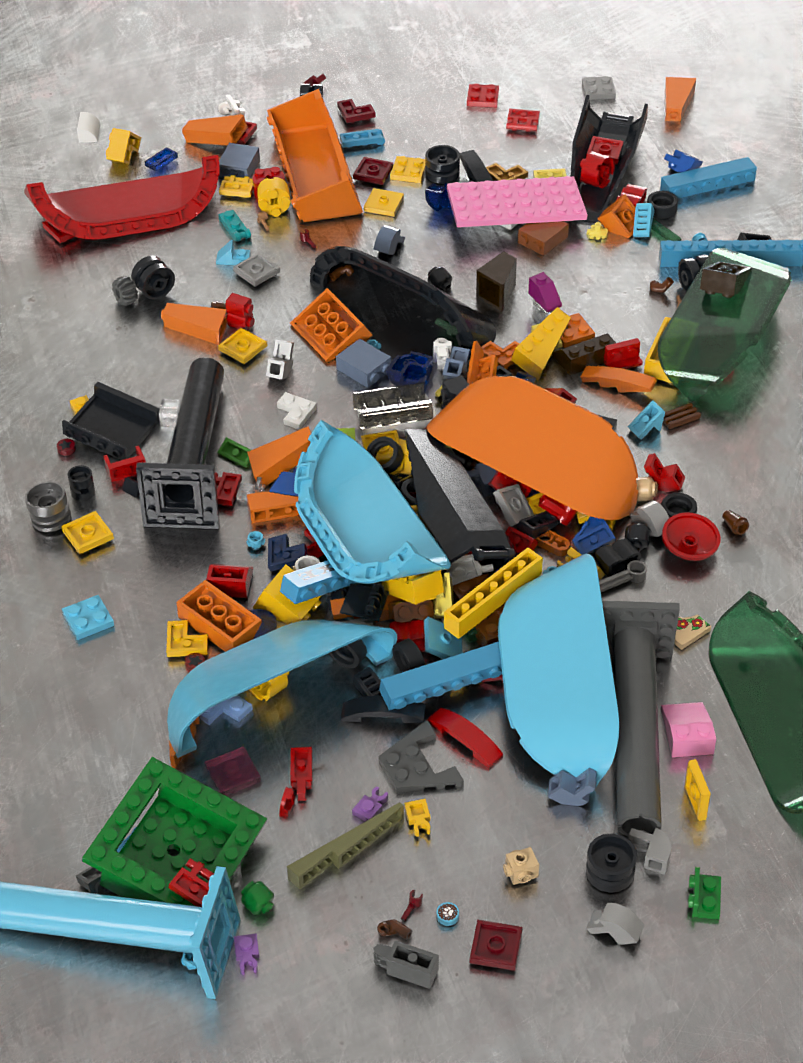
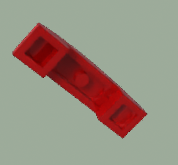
[426,708,503,768]

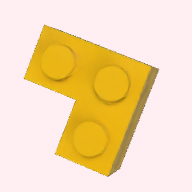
[106,128,141,165]

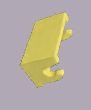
[433,572,454,619]

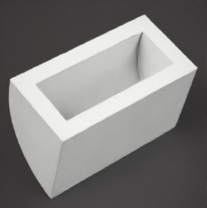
[77,112,101,143]

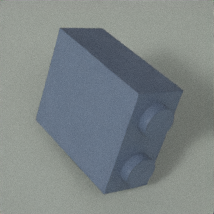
[218,143,260,178]
[336,339,392,388]

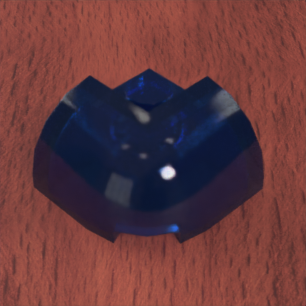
[425,183,452,211]
[386,351,434,390]

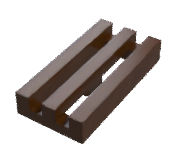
[663,403,701,430]

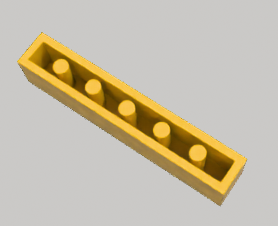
[444,548,543,639]

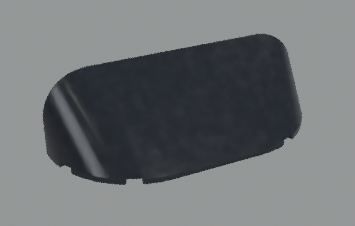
[310,246,496,359]

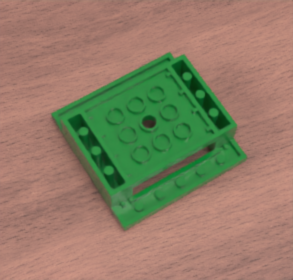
[82,757,267,906]

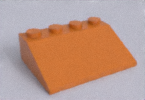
[290,288,373,362]

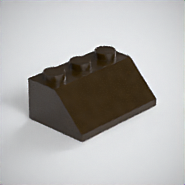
[552,333,616,376]

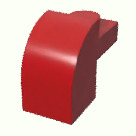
[644,453,685,492]

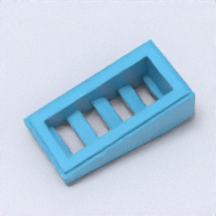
[633,203,654,237]

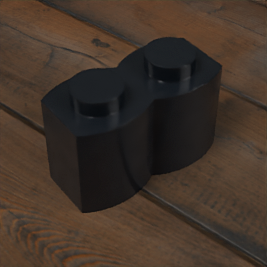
[595,538,641,577]

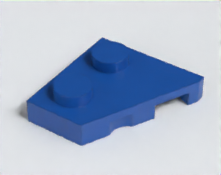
[572,516,616,555]

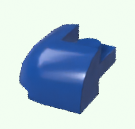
[664,150,703,173]

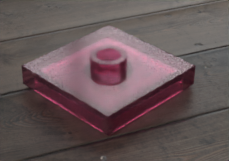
[205,746,261,796]

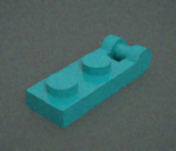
[218,210,251,242]

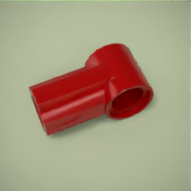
[538,494,578,526]

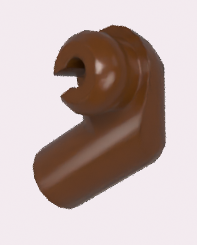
[329,264,355,281]
[649,277,674,293]
[377,919,413,940]

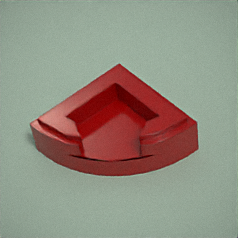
[279,787,295,819]

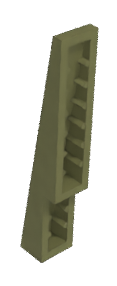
[287,802,404,890]

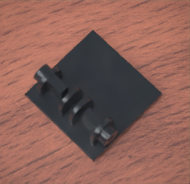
[340,582,389,622]

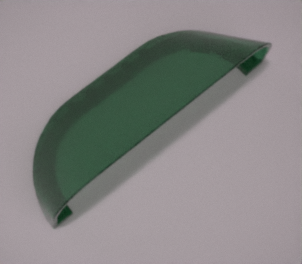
[658,248,792,403]
[709,591,803,814]

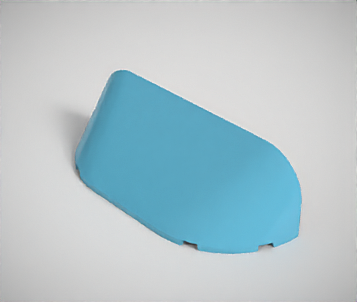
[294,420,451,584]
[498,554,619,788]
[167,619,397,758]

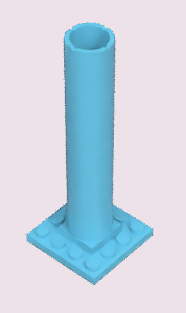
[0,866,241,999]

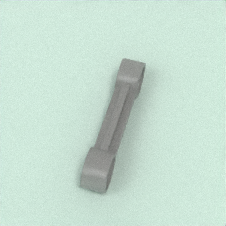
[599,560,647,592]

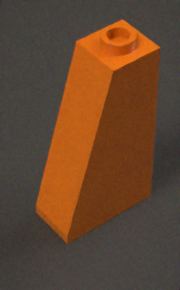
[664,77,696,122]
[182,115,248,146]
[161,303,228,345]
[247,426,312,489]

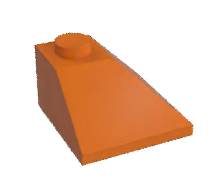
[598,194,641,238]

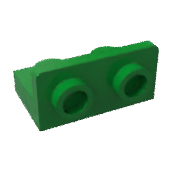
[688,867,721,920]

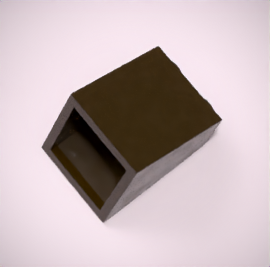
[476,251,517,312]

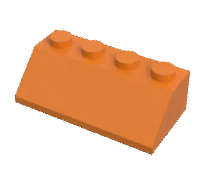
[176,580,262,652]

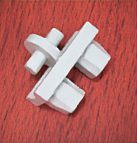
[218,95,245,116]
[433,338,452,369]

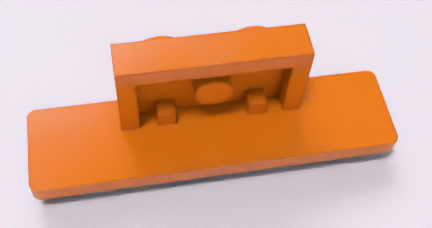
[467,341,498,385]

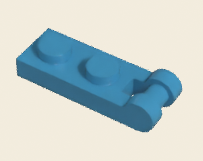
[340,129,385,148]

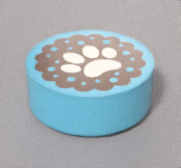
[436,902,459,926]

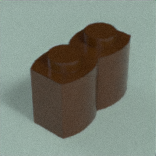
[388,600,434,622]

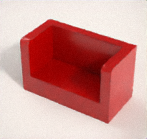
[103,446,146,482]

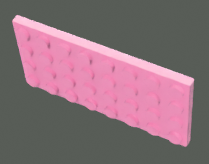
[447,176,587,227]

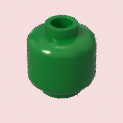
[241,881,274,915]

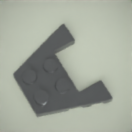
[378,720,464,793]

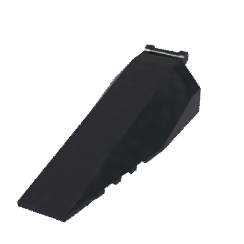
[570,95,648,223]
[404,429,517,577]

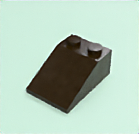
[700,261,752,298]

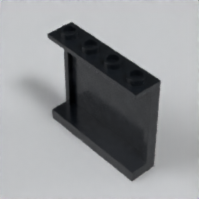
[62,382,160,460]

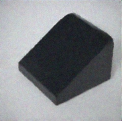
[122,475,139,497]

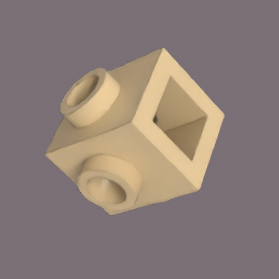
[503,847,539,885]

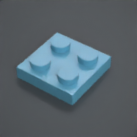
[62,595,114,640]

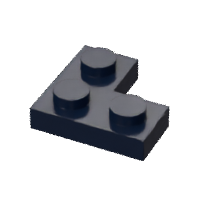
[268,534,307,571]

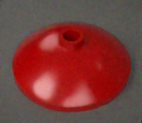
[662,512,721,561]

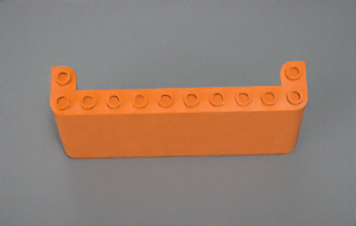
[266,89,363,223]

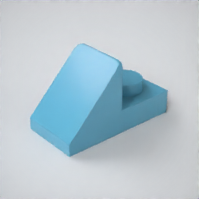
[216,239,251,265]
[628,400,665,440]

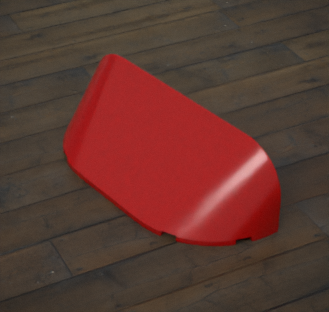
[24,155,220,240]

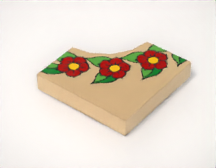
[674,615,711,650]

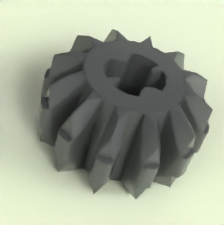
[112,276,138,306]

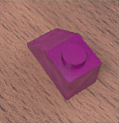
[528,272,562,313]

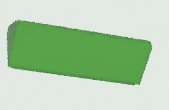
[217,437,251,468]

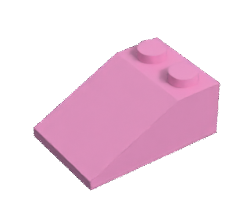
[661,702,716,758]

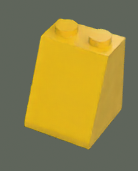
[253,564,322,625]

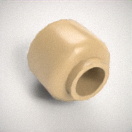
[636,477,658,502]

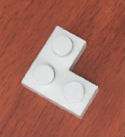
[277,392,317,430]

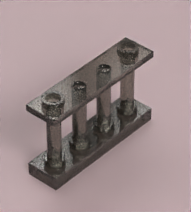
[352,382,433,429]

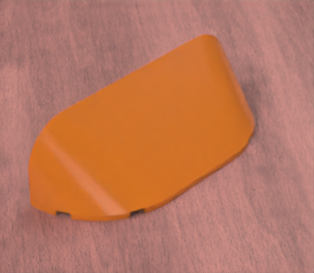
[427,376,638,520]

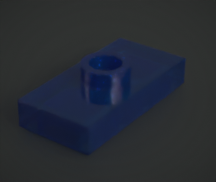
[144,147,178,172]

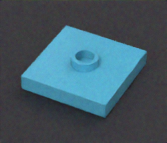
[424,617,463,659]

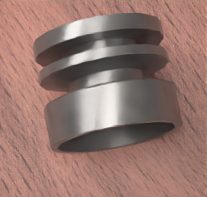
[25,481,71,532]

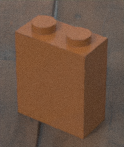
[518,221,569,256]

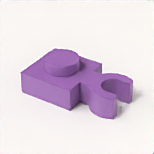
[352,787,388,822]
[234,933,259,975]

